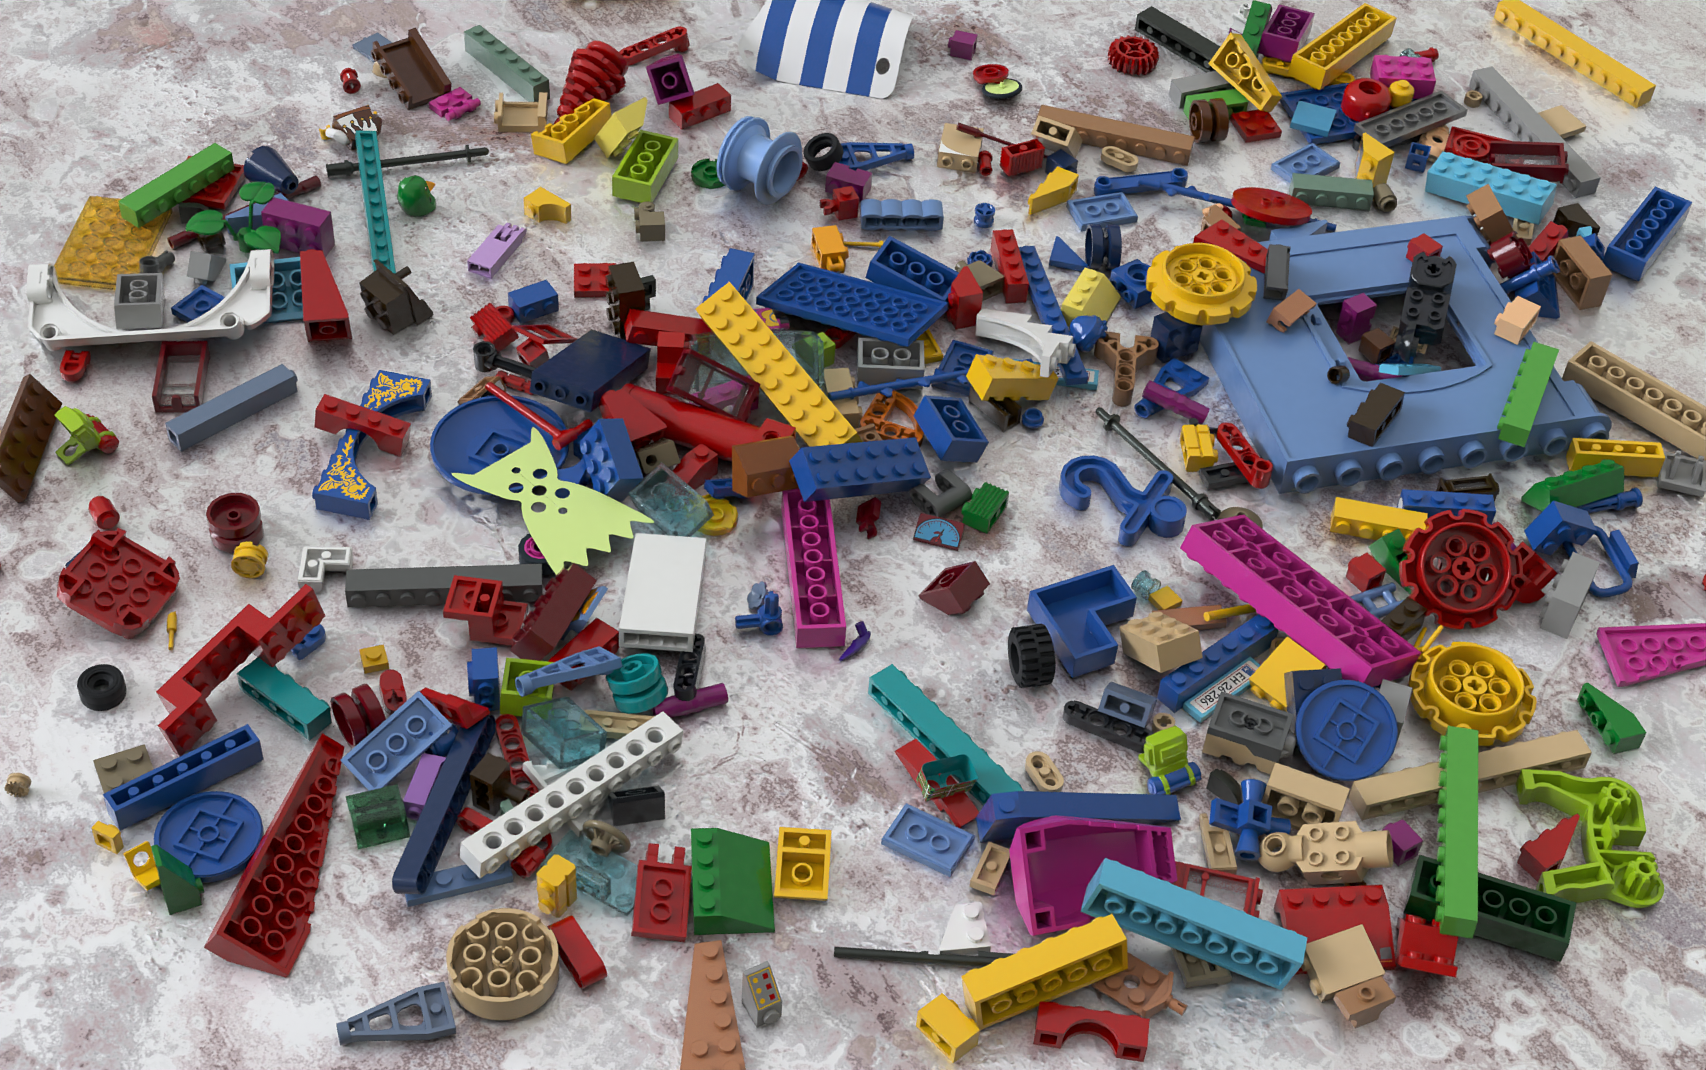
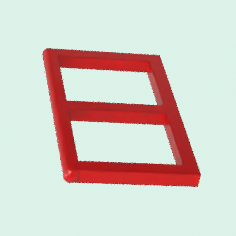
[511,324,577,344]

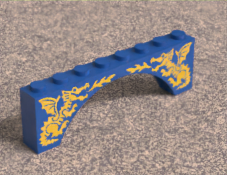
[312,370,432,520]

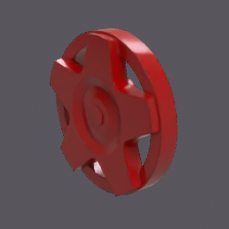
[973,64,1009,84]
[1452,134,1490,160]

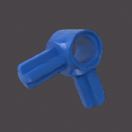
[735,591,783,636]

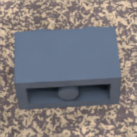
[1098,681,1157,728]

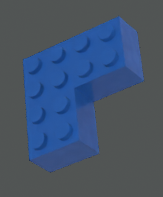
[1027,565,1137,678]

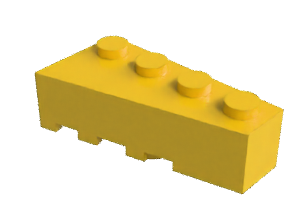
[1208,33,1282,112]
[531,98,612,164]
[966,354,1059,401]

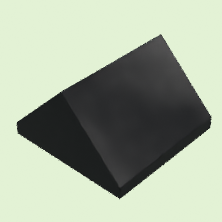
[608,785,665,826]

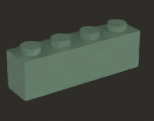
[1289,173,1374,211]

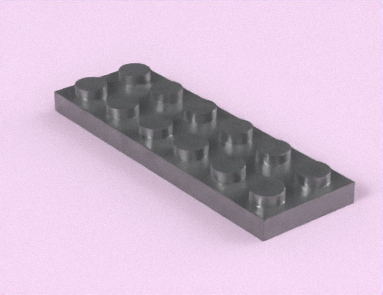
[1353,90,1468,147]

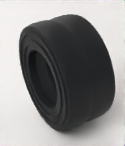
[77,664,127,711]

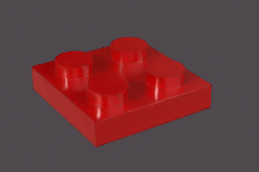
[1230,109,1282,143]
[574,263,616,298]

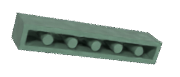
[464,25,550,102]

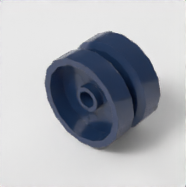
[1085,224,1122,270]

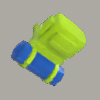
[1138,726,1202,795]

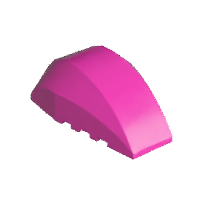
[1009,815,1177,936]

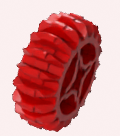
[1108,35,1159,76]

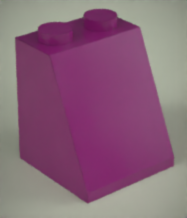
[646,54,695,105]

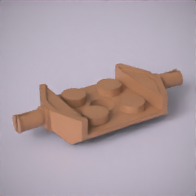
[1091,952,1188,1018]

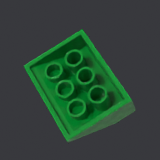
[691,828,775,935]

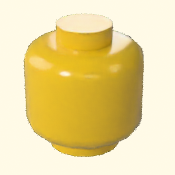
[1389,80,1414,109]

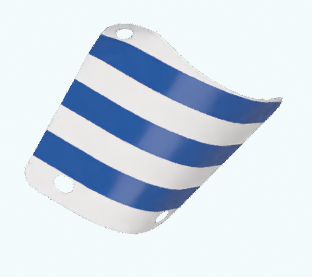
[738,0,914,99]

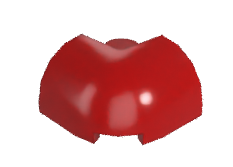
[1514,541,1558,603]

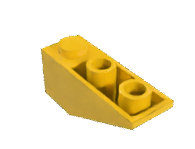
[1027,166,1079,215]

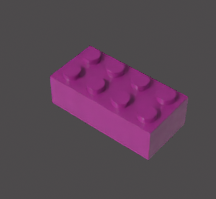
[1258,4,1315,63]

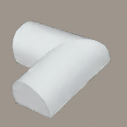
[297,546,353,594]

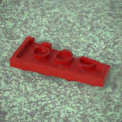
[1193,219,1268,274]

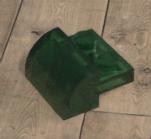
[345,784,410,849]

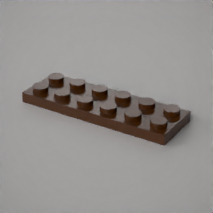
[0,374,62,503]

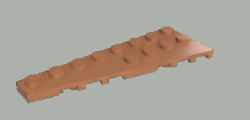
[680,940,746,1070]

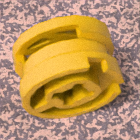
[231,542,268,578]

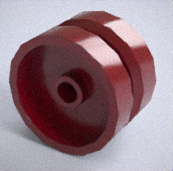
[206,493,264,553]
[330,683,386,749]

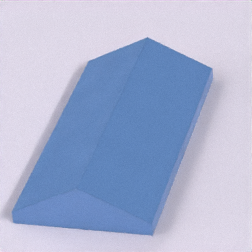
[340,691,453,797]

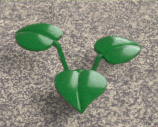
[185,182,281,254]

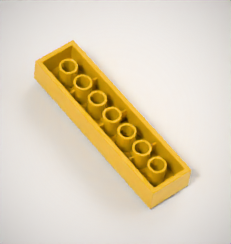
[1287,3,1397,90]

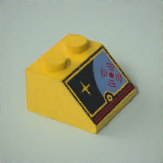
[1355,132,1395,188]

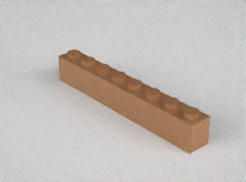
[1036,105,1195,166]

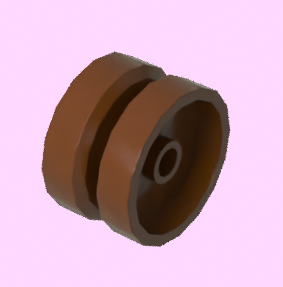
[1189,98,1229,143]

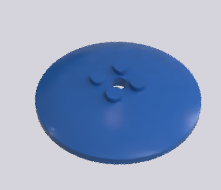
[430,395,569,496]

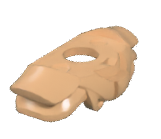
[1419,125,1449,163]

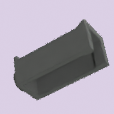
[1263,244,1291,301]

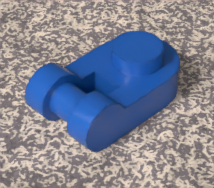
[290,624,326,660]

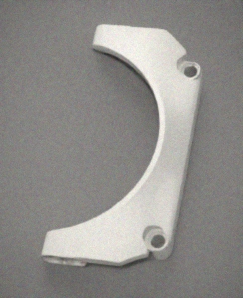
[26,249,274,351]

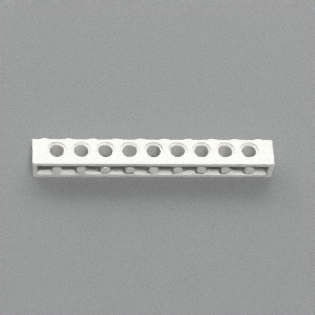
[460,712,683,878]

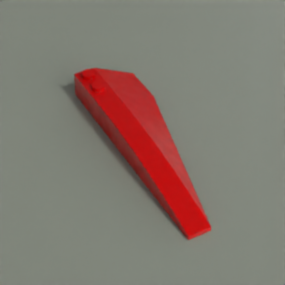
[204,733,345,978]

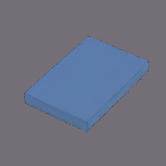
[1271,143,1341,183]
[1066,192,1138,231]
[881,803,975,877]

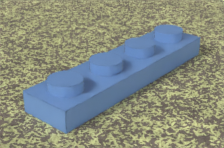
[404,861,513,907]

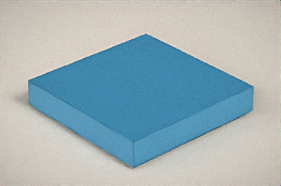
[1290,101,1337,137]

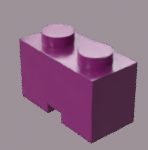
[825,162,872,202]
[1336,293,1377,345]

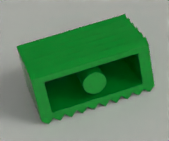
[961,482,1009,534]

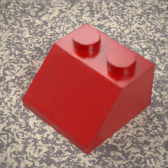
[946,266,983,330]

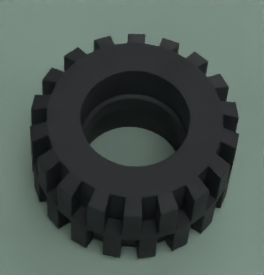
[1008,624,1056,688]

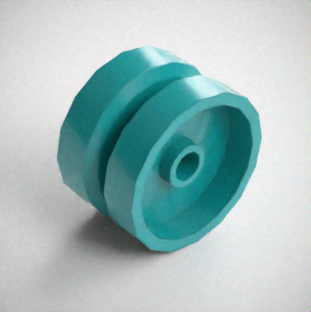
[606,653,668,714]

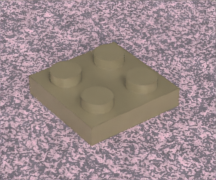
[93,744,154,793]

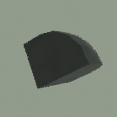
[179,203,210,224]
[1206,769,1243,805]

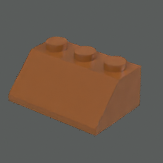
[732,436,800,498]

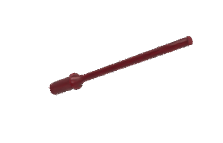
[956,122,1048,159]

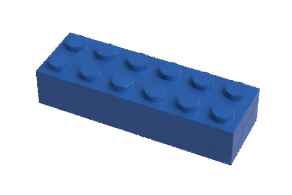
[1602,186,1692,281]
[789,437,931,502]

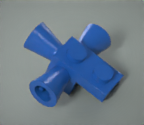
[1209,779,1291,861]

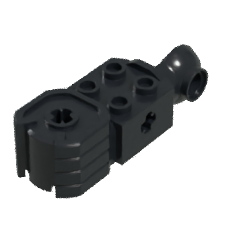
[1394,252,1457,364]

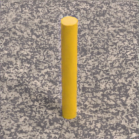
[1204,604,1256,622]

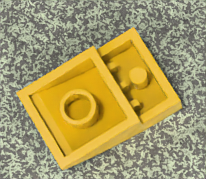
[774,827,832,901]

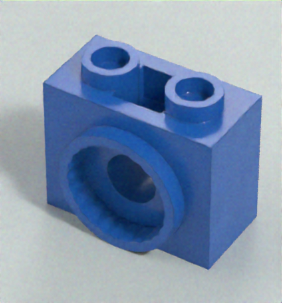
[1110,259,1153,309]
[467,647,500,712]

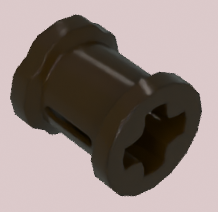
[197,231,226,252]

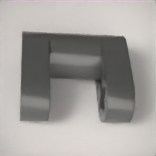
[909,469,972,517]

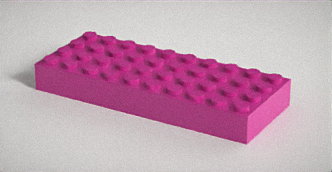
[1180,515,1421,687]

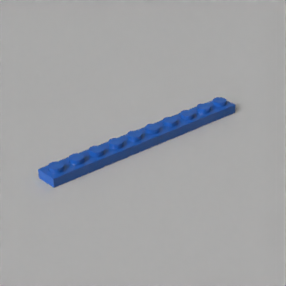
[1018,246,1089,386]

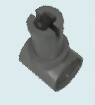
[139,250,175,273]

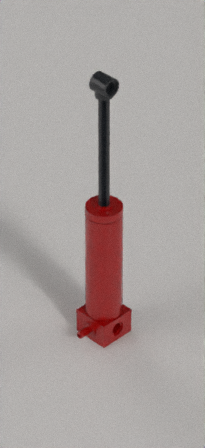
[473,341,796,463]

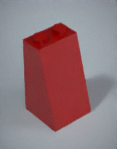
[300,249,352,342]

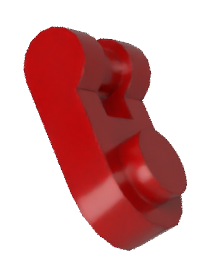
[59,350,91,382]

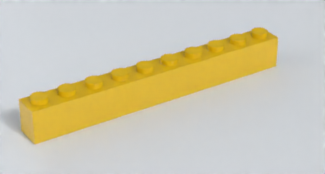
[1494,0,1656,108]

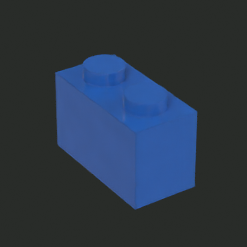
[508,279,559,324]

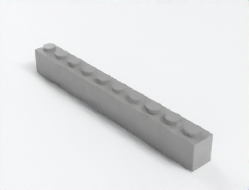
[1469,66,1601,198]

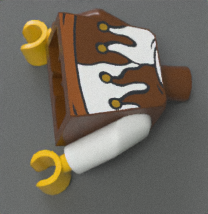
[319,105,382,151]

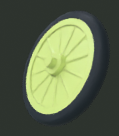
[982,78,1022,99]

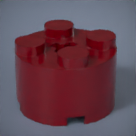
[1487,231,1535,279]

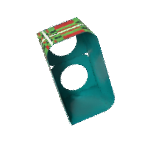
[916,754,979,802]

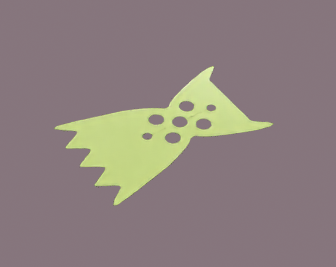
[452,427,654,575]

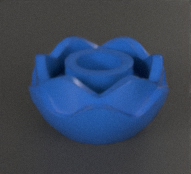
[967,250,993,267]

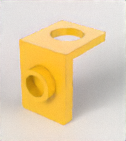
[123,841,160,891]

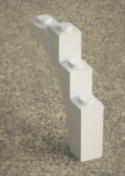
[976,308,1076,378]

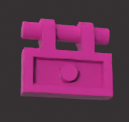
[429,87,481,121]

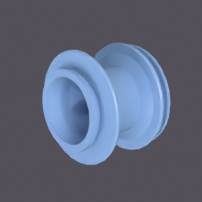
[717,116,803,205]

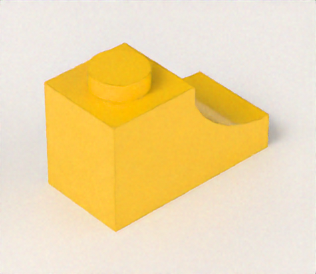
[523,186,571,224]

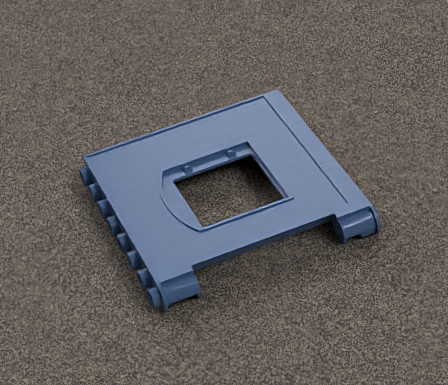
[1200,216,1612,494]

